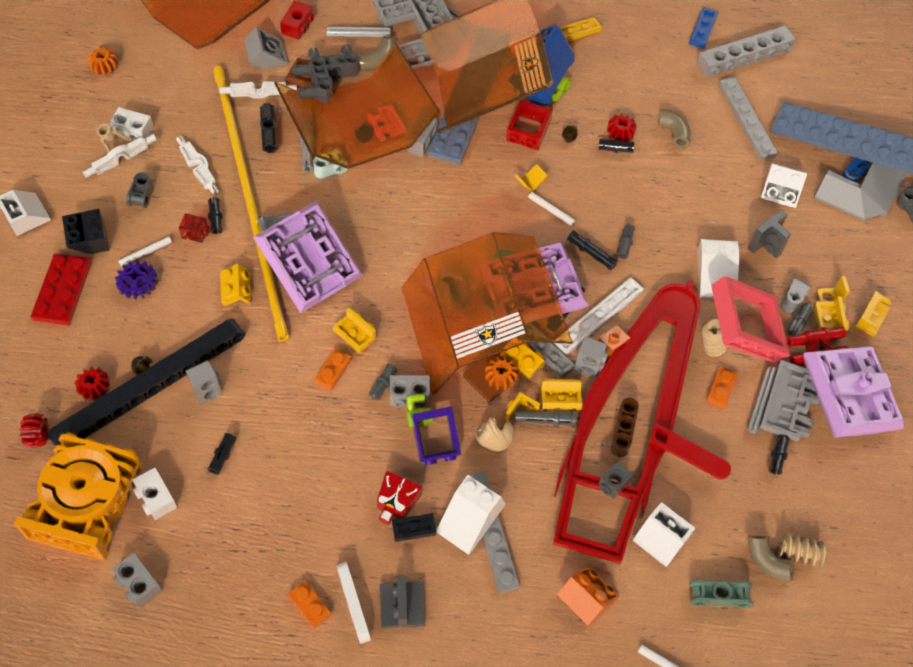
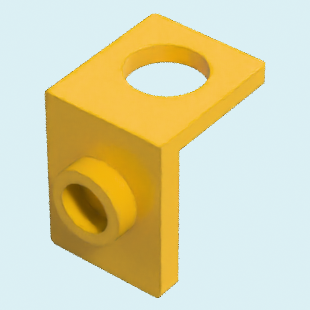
[514,164,549,192]
[816,276,850,302]
[505,392,540,422]

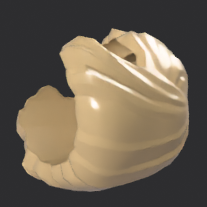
[476,418,515,452]

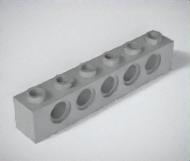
[697,26,796,78]

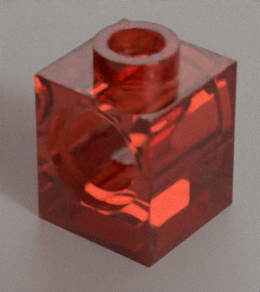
[179,213,210,243]

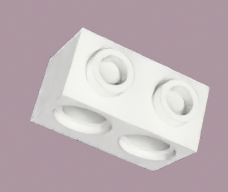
[109,107,154,140]

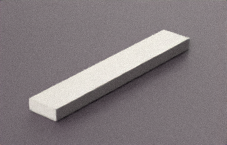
[552,277,644,356]

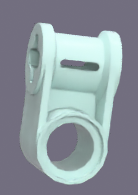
[313,150,349,179]

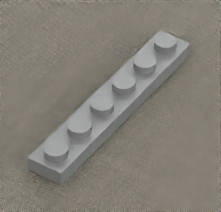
[718,77,777,161]
[465,471,520,594]

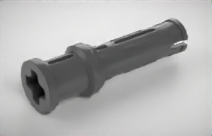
[515,409,576,428]

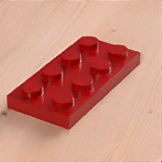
[30,253,92,326]

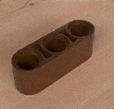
[611,398,639,457]

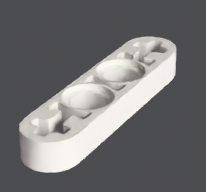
[336,561,371,644]

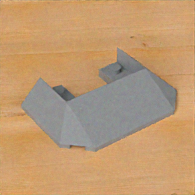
[373,0,465,72]
[814,157,907,221]

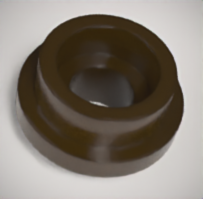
[562,126,578,143]

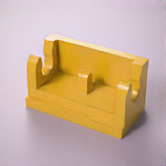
[855,291,891,337]

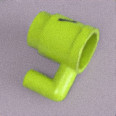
[551,76,572,102]
[406,394,433,428]

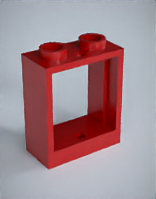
[506,100,553,150]

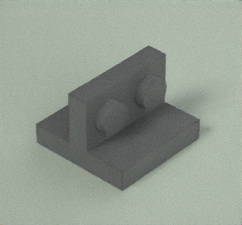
[748,210,791,258]
[380,576,425,629]

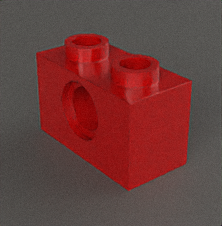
[280,0,314,40]

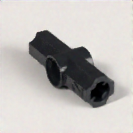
[260,103,278,154]

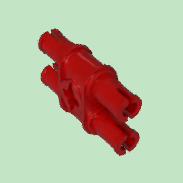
[787,327,848,366]

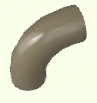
[360,38,396,71]
[659,109,691,148]
[748,536,794,581]

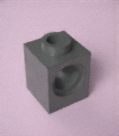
[598,461,633,499]

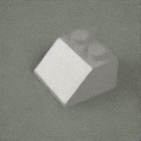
[244,26,288,69]

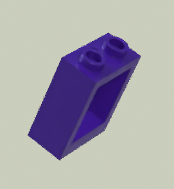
[410,406,461,465]

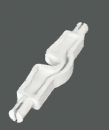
[219,81,297,98]
[82,134,157,178]
[176,136,219,196]

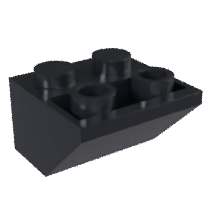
[62,209,109,254]

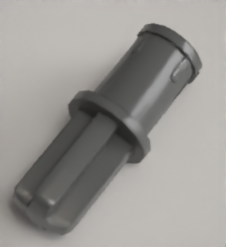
[616,224,635,259]
[788,303,813,336]
[369,364,398,400]

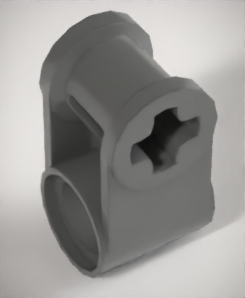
[126,172,154,208]

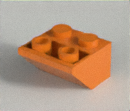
[557,566,619,625]

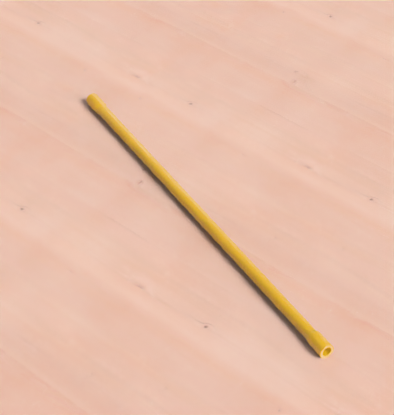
[213,66,289,341]

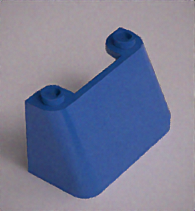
[509,24,575,106]

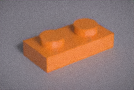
[315,349,352,390]
[706,367,738,408]
[288,580,332,629]

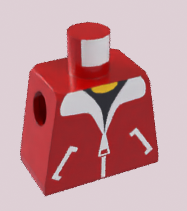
[377,471,422,525]

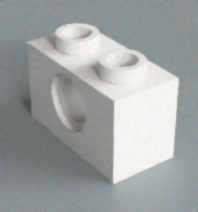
[132,468,177,520]

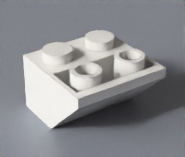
[761,162,807,208]
[0,190,51,236]
[633,502,695,567]

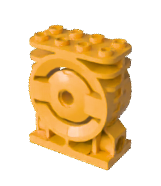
[14,433,143,560]

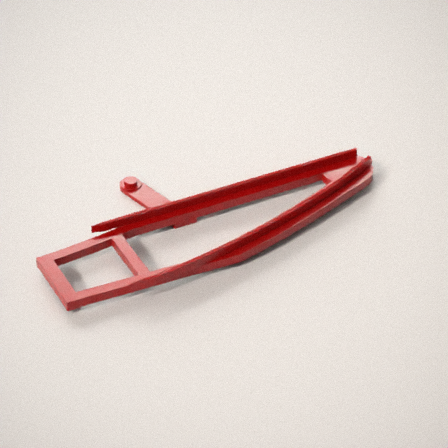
[553,281,731,564]

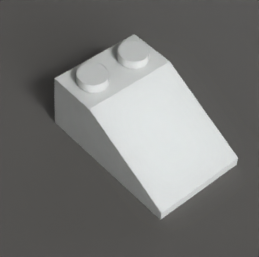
[697,239,739,300]
[436,475,506,555]

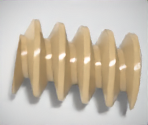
[702,319,728,357]
[778,533,826,568]

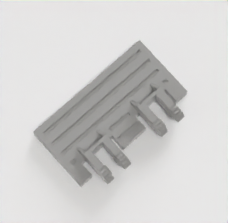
[759,360,819,442]

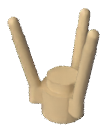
[97,124,134,153]

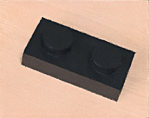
[392,513,436,542]

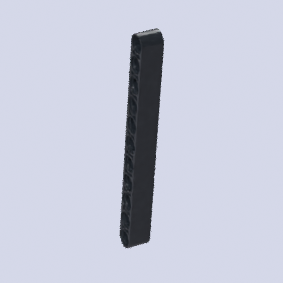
[47,318,246,446]

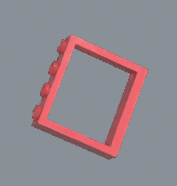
[711,276,790,363]

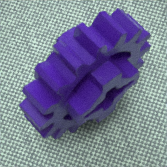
[115,260,158,300]

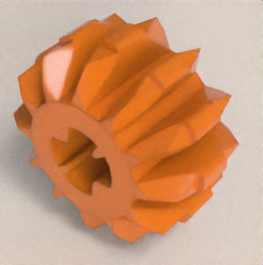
[88,47,118,75]
[485,357,518,391]

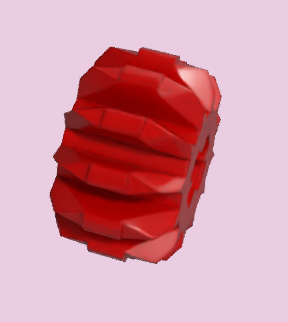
[607,113,637,142]
[74,366,110,401]
[20,413,50,448]

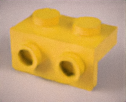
[220,264,251,306]
[813,296,849,331]
[333,307,376,354]
[500,337,545,380]
[541,379,582,410]

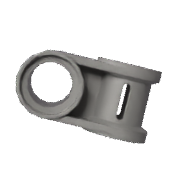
[781,277,812,314]

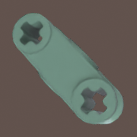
[689,580,753,608]

